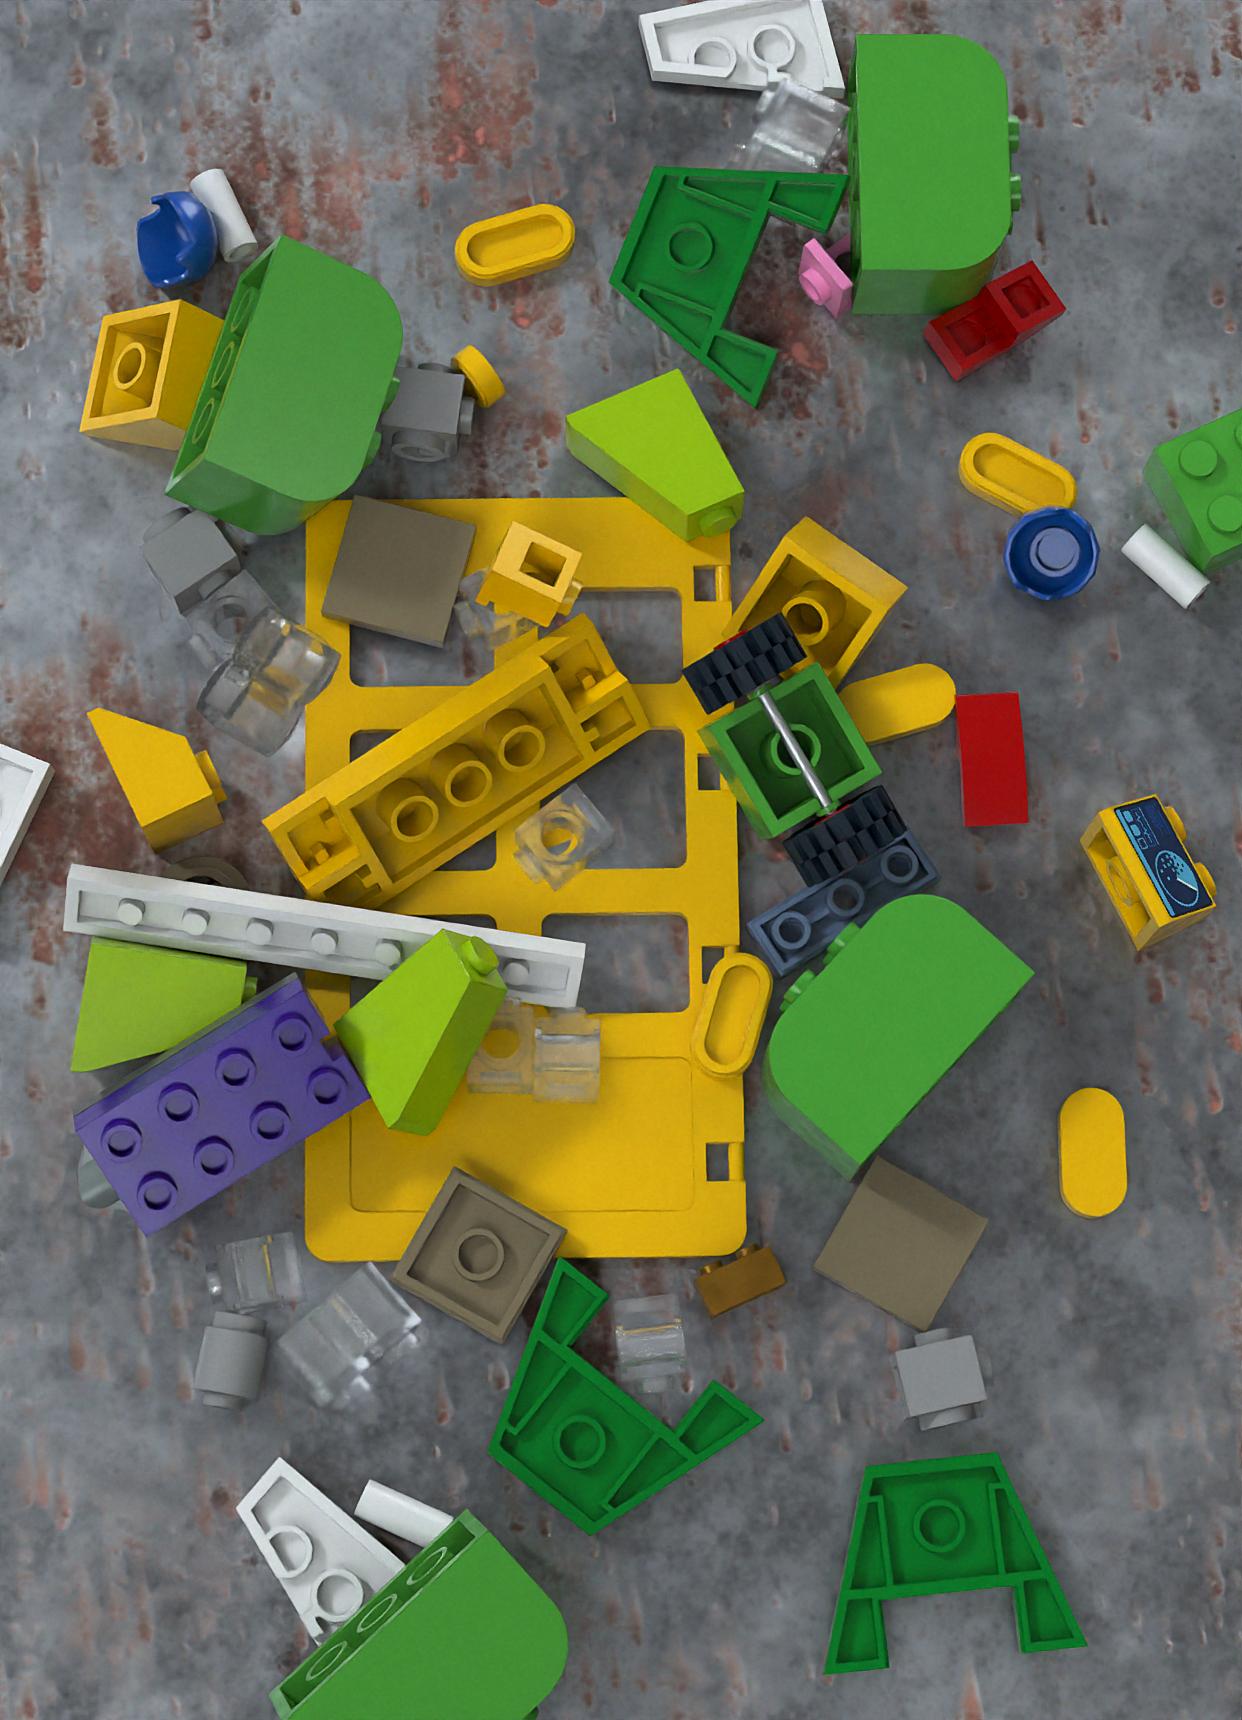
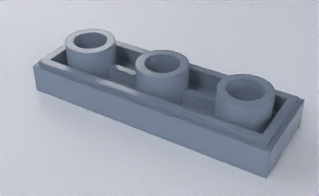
[746,825,942,980]

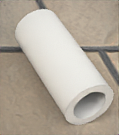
[190,169,258,262]
[1121,524,1211,610]
[354,1479,454,1548]

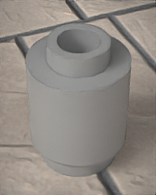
[192,1311,270,1412]

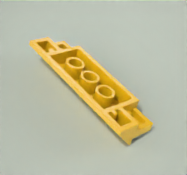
[261,612,652,910]

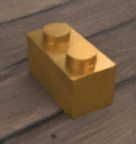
[694,1243,787,1319]

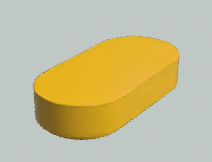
[455,204,575,287]
[958,433,1077,518]
[838,663,956,747]
[690,953,773,1081]
[1057,1088,1127,1219]

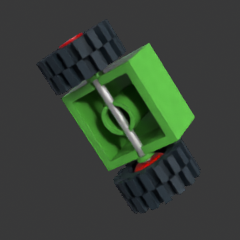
[681,612,908,887]

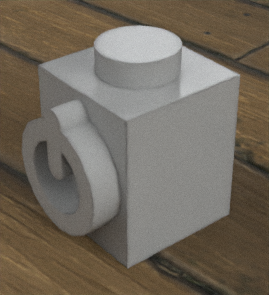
[381,363,476,462]
[139,506,243,614]
[889,1327,994,1431]

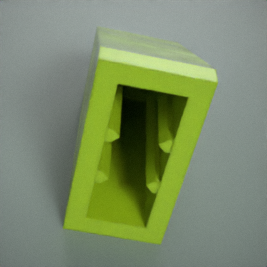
[565,368,745,542]
[333,928,508,1136]
[70,936,258,1073]

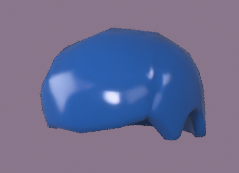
[136,191,219,288]
[1003,505,1100,601]

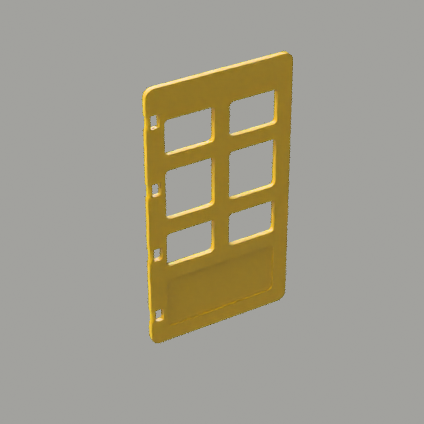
[305,497,747,1263]

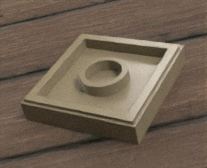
[321,494,477,649]
[811,1155,990,1333]
[389,1166,568,1346]

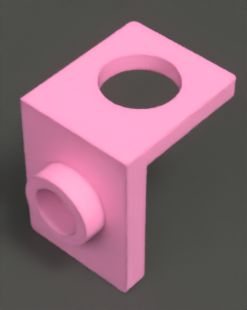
[798,233,853,319]

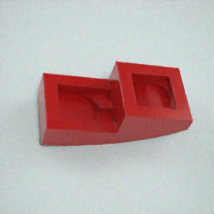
[922,260,1066,382]
[954,691,1028,827]

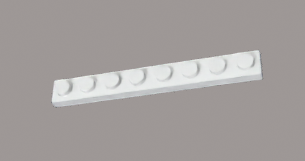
[63,864,586,1010]

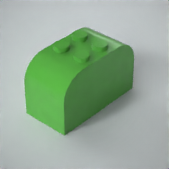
[846,34,1021,314]
[164,234,403,535]
[761,894,1035,1182]
[268,1509,568,1720]

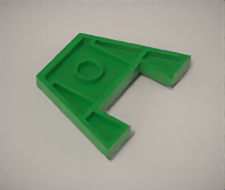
[608,166,851,410]
[487,1256,765,1536]
[822,1452,1088,1675]

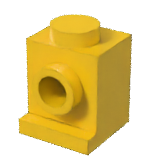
[475,521,583,628]

